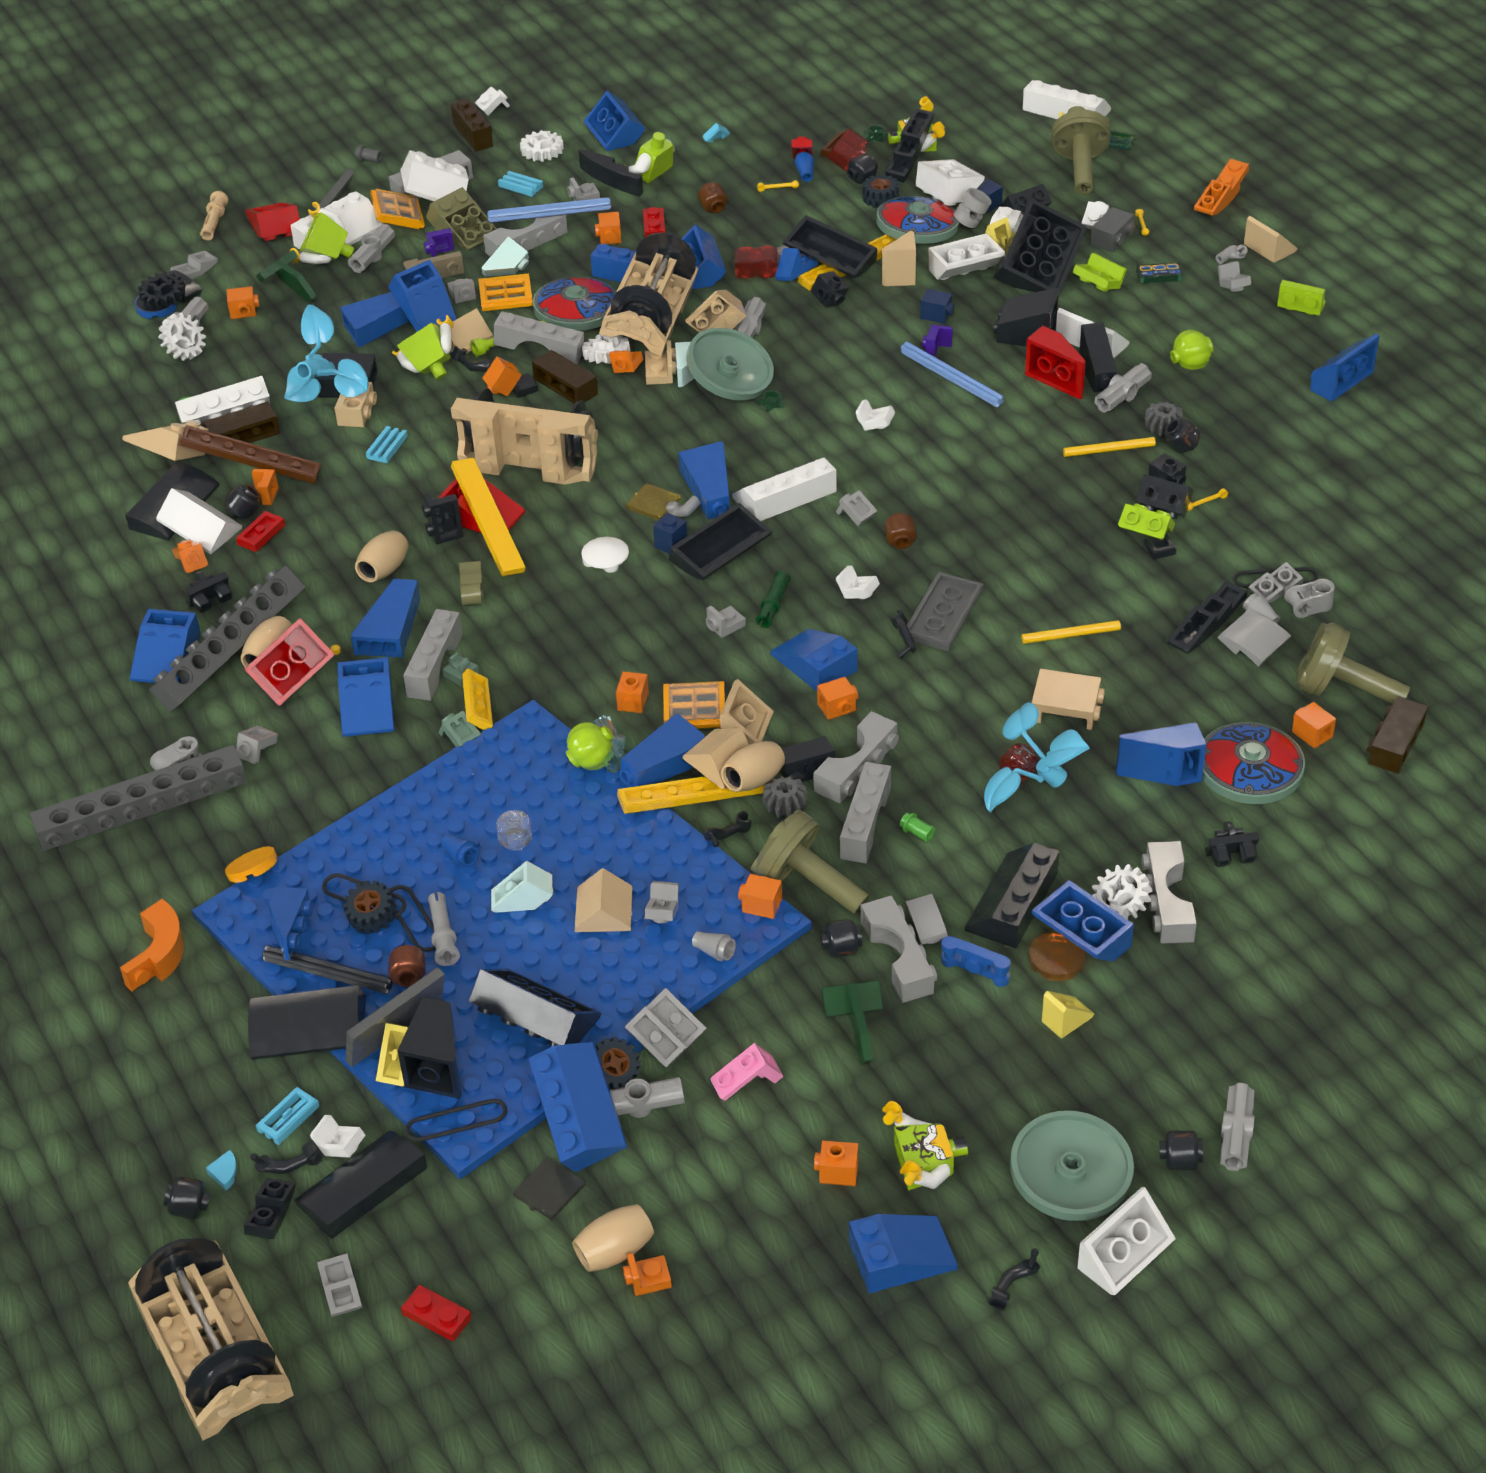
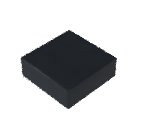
[512,373,538,398]
[1144,533,1176,560]

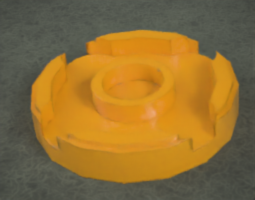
[225,846,278,883]

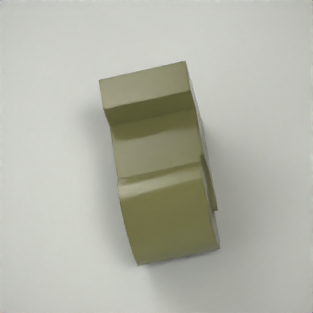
[459,561,483,606]

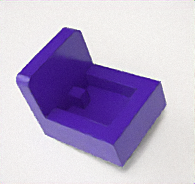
[424,228,454,257]
[922,324,953,357]

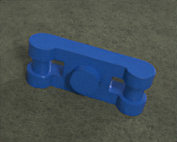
[941,936,1011,987]

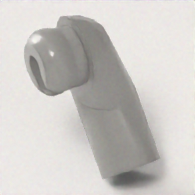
[1215,244,1248,264]
[666,496,701,517]

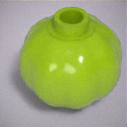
[1170,330,1213,370]
[566,722,614,770]

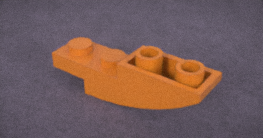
[1194,159,1249,215]

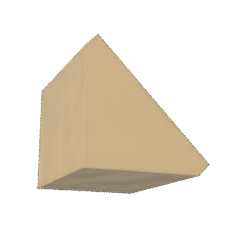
[1244,215,1298,263]
[882,231,916,286]
[451,308,493,354]
[720,679,774,744]
[682,728,749,789]
[575,868,633,932]

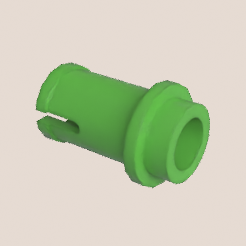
[900,813,936,842]

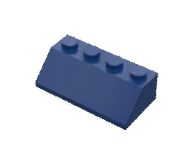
[528,1042,628,1172]

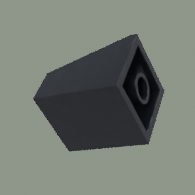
[994,288,1059,347]
[397,997,462,1099]

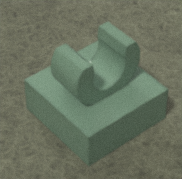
[442,652,479,687]

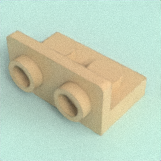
[645,340,677,385]

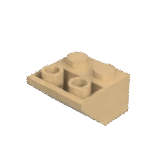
[685,290,747,332]

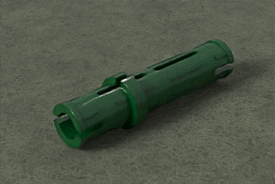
[756,570,791,628]

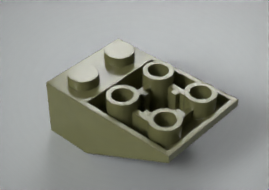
[426,187,497,251]

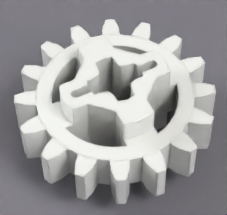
[520,130,564,162]
[158,313,206,361]
[582,334,630,364]
[1092,864,1152,920]

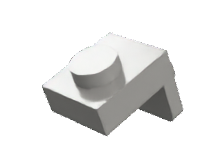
[1218,261,1251,292]
[645,881,679,923]

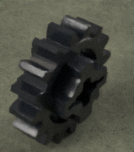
[138,271,186,309]

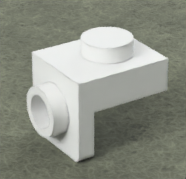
[475,87,510,115]
[1082,201,1109,229]
[856,399,895,431]
[836,566,880,599]
[310,1115,365,1157]

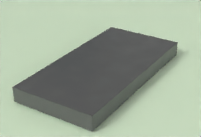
[902,572,984,652]
[346,968,445,1067]

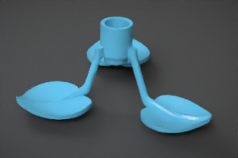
[284,305,368,402]
[984,702,1090,812]

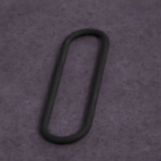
[1233,567,1319,588]
[322,873,406,918]
[389,885,436,952]
[405,1099,507,1142]

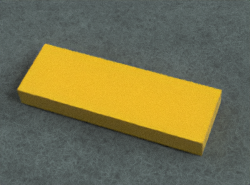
[462,668,493,730]

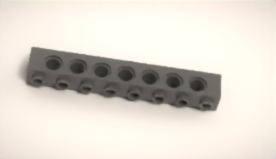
[149,565,305,712]
[29,745,247,851]

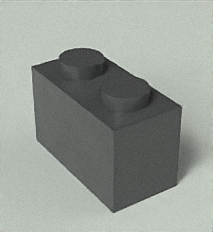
[1090,207,1135,252]

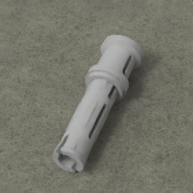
[428,892,460,966]

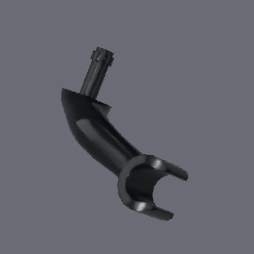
[451,346,491,372]
[889,609,916,659]
[704,811,751,847]
[250,1142,323,1174]
[988,1248,1040,1311]

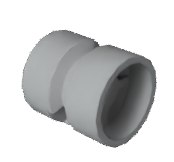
[954,188,991,228]

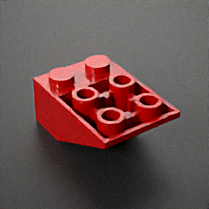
[438,479,525,533]

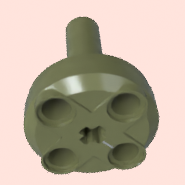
[1051,106,1111,195]
[1296,622,1410,704]
[750,809,870,915]

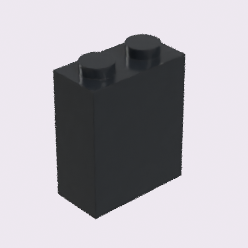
[314,353,378,398]

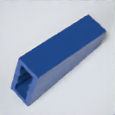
[340,292,409,347]
[678,441,730,519]
[351,579,420,658]
[619,714,706,787]

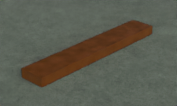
[179,425,321,484]

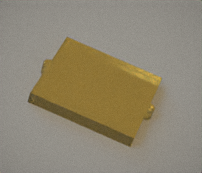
[626,483,681,520]

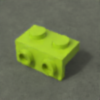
[1073,253,1127,291]
[1277,280,1326,316]
[1118,503,1175,540]

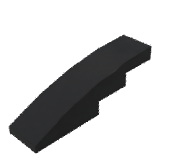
[885,108,934,183]
[578,149,643,197]
[1167,581,1247,654]

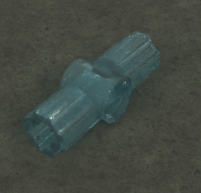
[592,715,625,773]

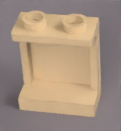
[1032,669,1105,730]

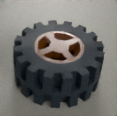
[862,174,899,208]
[343,881,397,934]
[595,1037,641,1090]

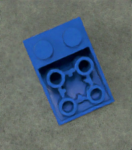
[388,260,457,332]
[130,609,201,683]
[338,657,394,737]
[1116,722,1206,786]

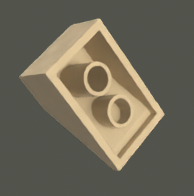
[122,420,209,461]

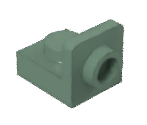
[438,711,481,747]

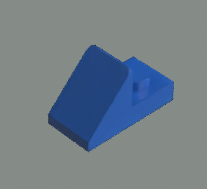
[775,248,819,281]

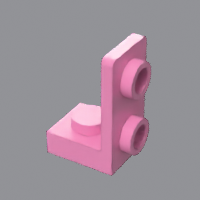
[711,1043,784,1101]

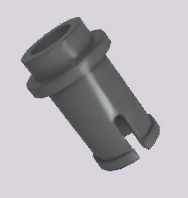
[355,145,382,163]

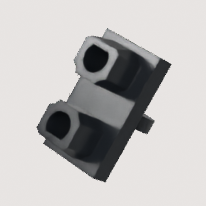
[186,571,232,613]
[1205,821,1259,867]

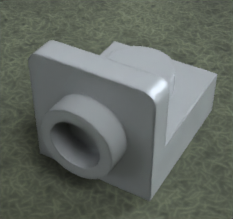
[567,177,600,201]
[448,278,476,303]
[836,490,877,526]
[706,606,746,638]
[236,725,278,764]

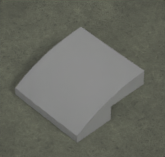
[1218,610,1291,667]
[625,988,706,1068]

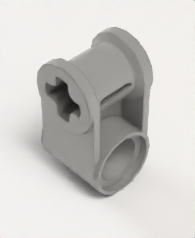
[1284,579,1335,618]
[150,736,201,771]

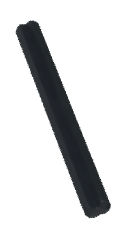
[262,945,393,994]

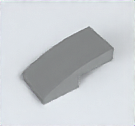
[170,251,218,280]
[317,1253,362,1317]

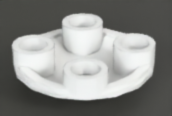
[581,537,629,573]

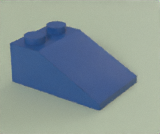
[771,629,857,691]
[849,1214,958,1294]

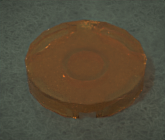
[1029,932,1086,981]

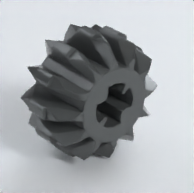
[1144,401,1183,437]
[762,775,807,818]

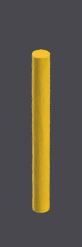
[1063,437,1155,457]
[1021,620,1121,644]

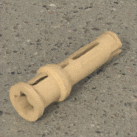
[200,191,228,240]

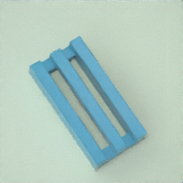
[498,171,543,197]
[366,426,408,463]
[256,1087,320,1145]

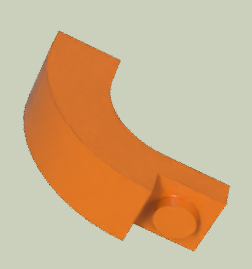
[120,899,184,991]

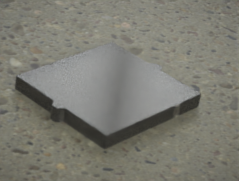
[513,1158,586,1220]

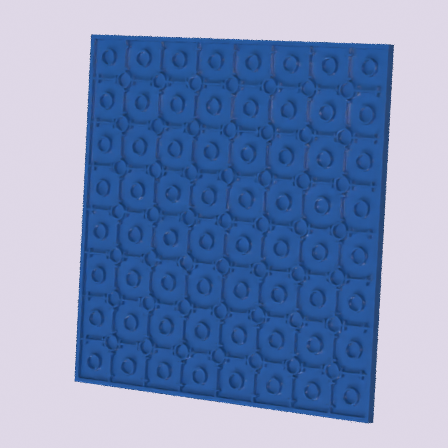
[192,700,812,1179]

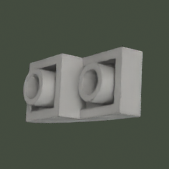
[1249,562,1303,603]
[906,894,948,945]

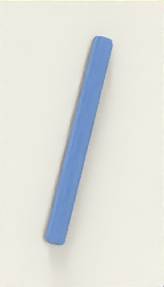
[487,197,611,223]
[901,342,1004,407]

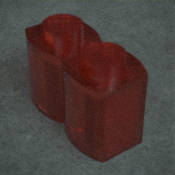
[827,128,868,172]
[735,246,778,278]

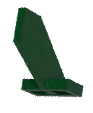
[256,250,317,302]
[821,981,883,1065]

